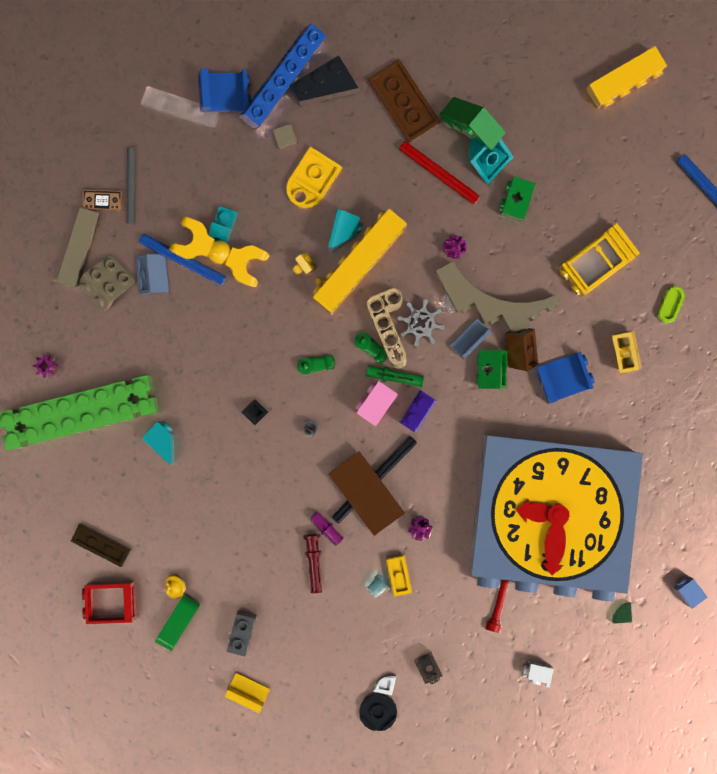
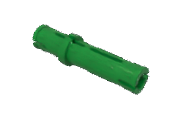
[365,365,424,388]

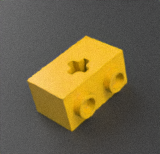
[612,330,642,373]

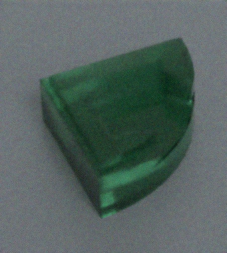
[612,602,632,624]

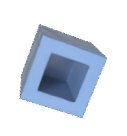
[674,576,708,609]

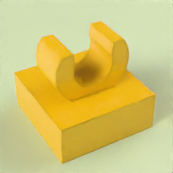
[293,252,318,275]

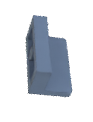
[135,254,169,295]
[450,318,492,359]

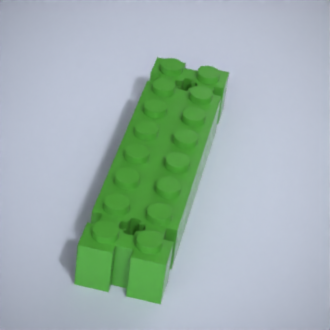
[0,375,160,451]

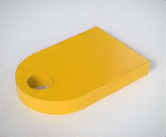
[287,146,342,209]

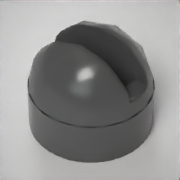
[302,420,317,436]

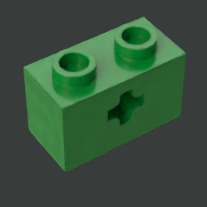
[499,176,536,222]
[476,350,508,389]

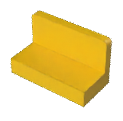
[225,673,270,713]

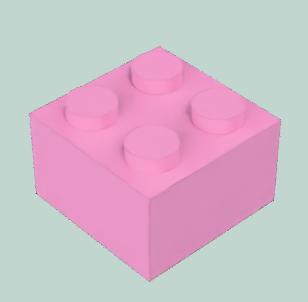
[355,381,398,426]

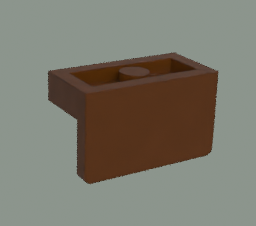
[505,328,538,371]

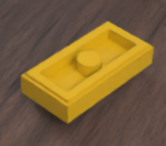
[386,555,412,597]

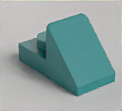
[209,206,238,243]

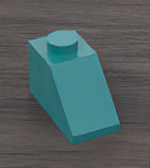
[142,421,175,465]

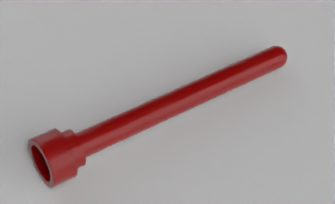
[485,580,510,633]

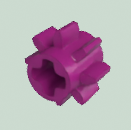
[443,235,467,259]
[33,354,59,378]
[408,517,433,541]

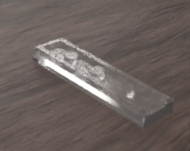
[141,86,220,129]

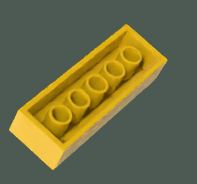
[313,209,407,315]

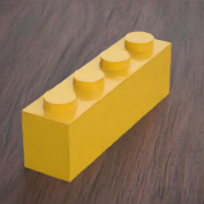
[586,46,667,109]

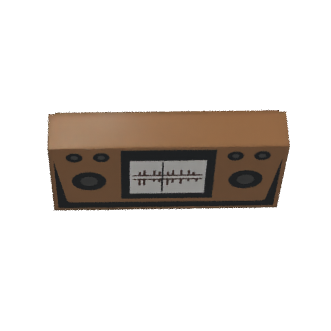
[83,190,123,211]

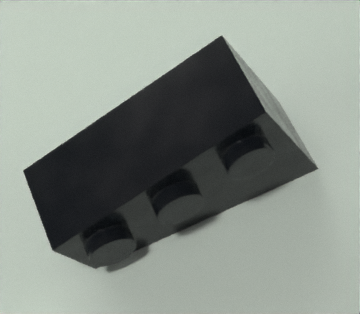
[290,55,359,107]

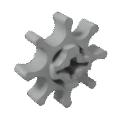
[397,299,445,347]

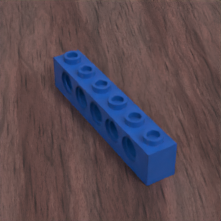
[239,23,326,129]

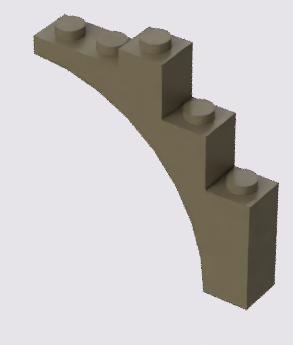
[435,262,560,334]

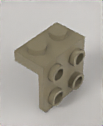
[78,255,135,312]

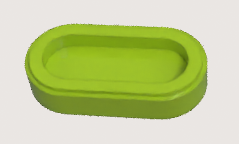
[657,286,685,323]

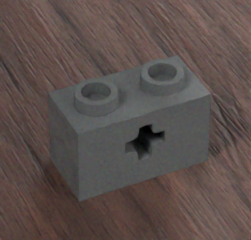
[227,611,257,657]

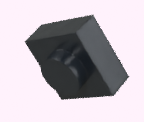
[241,399,268,425]

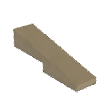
[56,207,99,288]

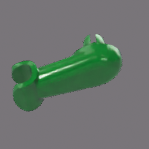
[354,333,388,364]
[297,354,335,375]

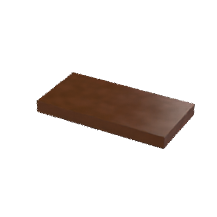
[367,59,441,144]
[328,451,405,536]

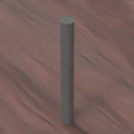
[127,147,135,225]

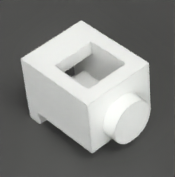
[523,660,554,688]

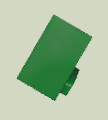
[439,97,506,150]

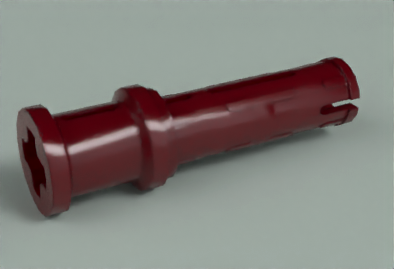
[303,534,323,594]

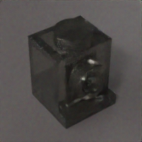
[415,651,443,684]

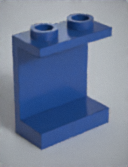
[198,69,251,112]
[535,352,595,404]

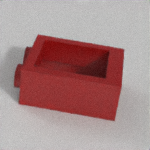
[82,581,135,624]

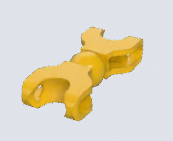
[169,217,270,287]

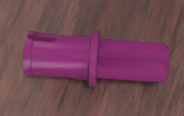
[310,512,344,546]

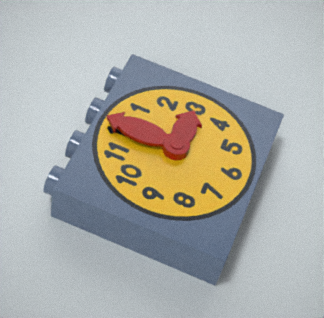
[468,435,643,602]

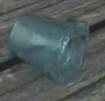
[367,574,391,598]

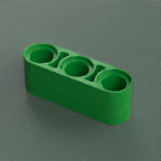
[155,595,200,652]

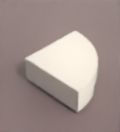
[373,675,396,695]

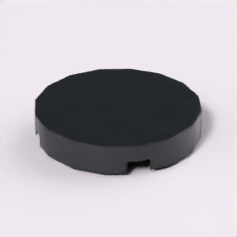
[359,692,397,731]

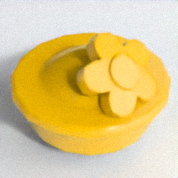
[164,575,186,599]

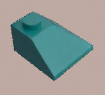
[468,139,514,184]
[328,209,363,252]

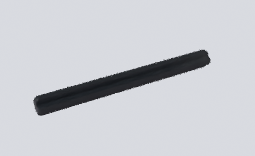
[332,436,417,524]

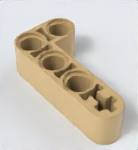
[367,288,407,369]

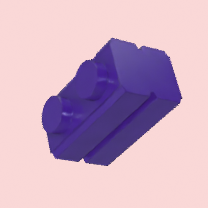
[399,390,437,433]

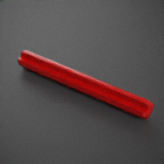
[399,141,480,204]

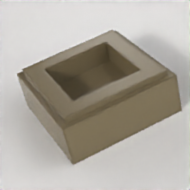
[273,124,297,149]

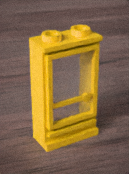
[559,223,640,297]

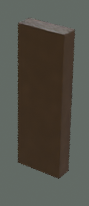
[71,524,131,567]

